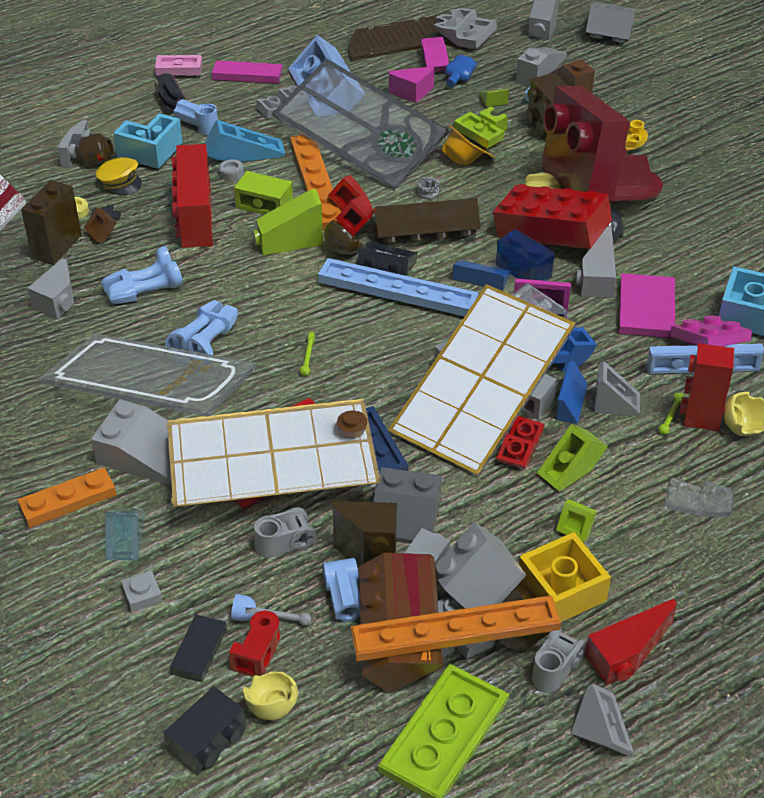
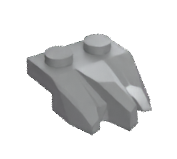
[434,8,497,49]

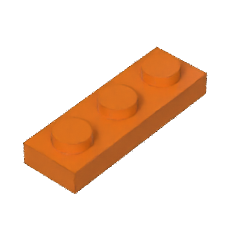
[17,467,117,528]

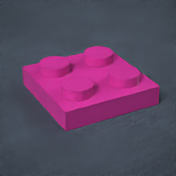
[671,315,752,346]

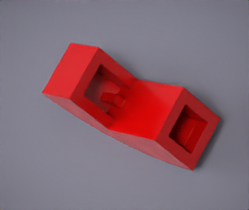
[328,175,373,236]

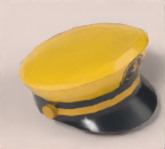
[95,157,142,195]

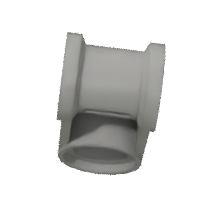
[254,507,317,558]
[532,628,587,692]

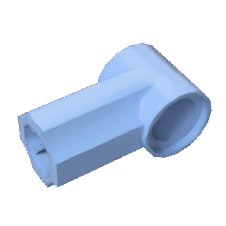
[174,99,218,135]
[322,558,361,623]

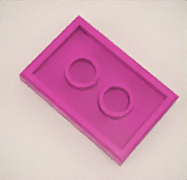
[619,273,675,338]

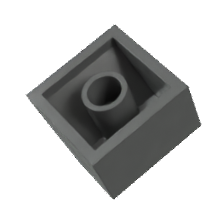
[374,467,442,544]

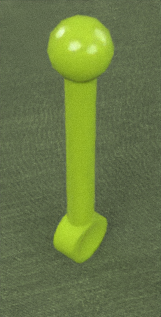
[299,332,315,376]
[658,393,685,435]

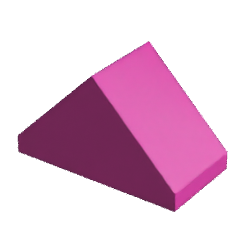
[388,66,434,103]

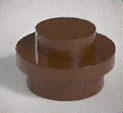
[337,410,367,439]

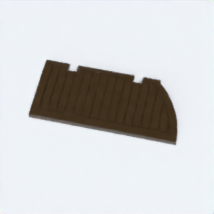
[349,15,452,61]

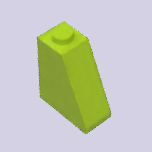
[253,189,323,255]

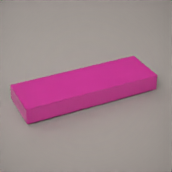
[212,61,283,84]

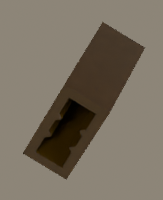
[21,180,82,265]

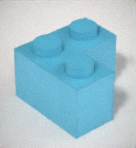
[113,113,183,169]

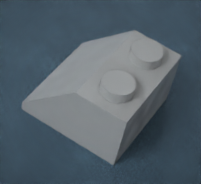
[435,522,526,608]

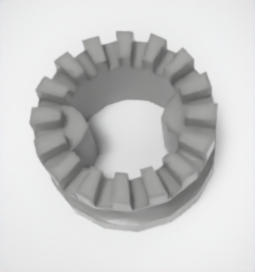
[417,176,439,199]

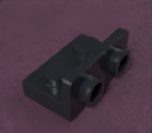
[357,242,418,276]

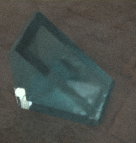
[106,508,145,560]

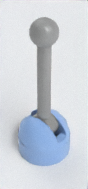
[231,594,311,626]

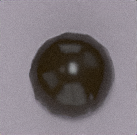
[324,219,363,256]

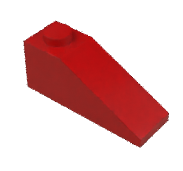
[585,599,677,685]

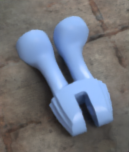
[101,246,183,304]
[165,300,238,367]

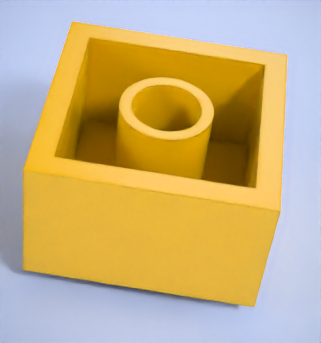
[519,532,611,622]

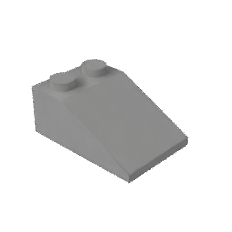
[586,2,637,43]
[91,399,173,486]

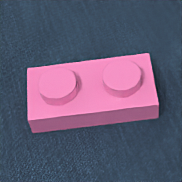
[155,55,203,77]

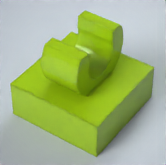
[556,499,597,542]

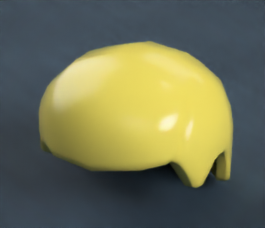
[723,392,764,437]
[242,671,299,721]

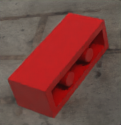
[679,343,735,431]

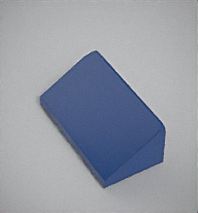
[453,260,511,290]
[556,361,587,424]

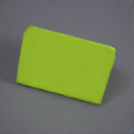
[479,89,509,107]

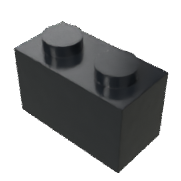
[163,686,246,775]

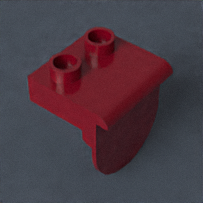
[541,86,663,201]

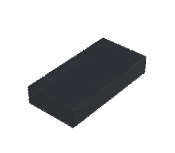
[170,614,227,682]

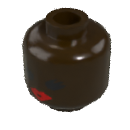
[76,133,114,168]

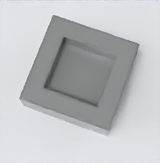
[121,571,163,612]

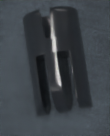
[154,73,185,114]

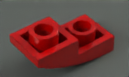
[497,416,545,469]

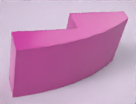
[421,37,449,72]

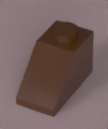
[549,59,595,93]

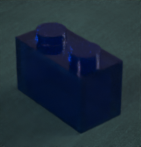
[496,229,555,281]

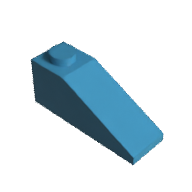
[205,120,285,162]

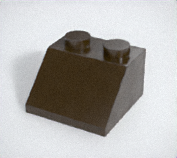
[332,501,397,568]

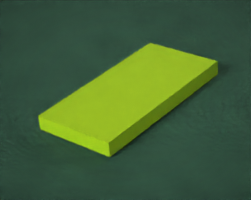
[378,663,509,798]

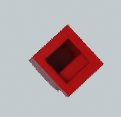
[229,610,280,677]

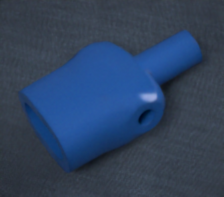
[445,55,477,87]

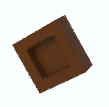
[84,207,117,244]

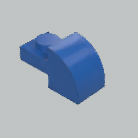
[549,327,597,372]

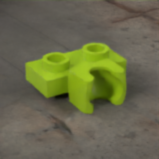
[453,107,508,149]

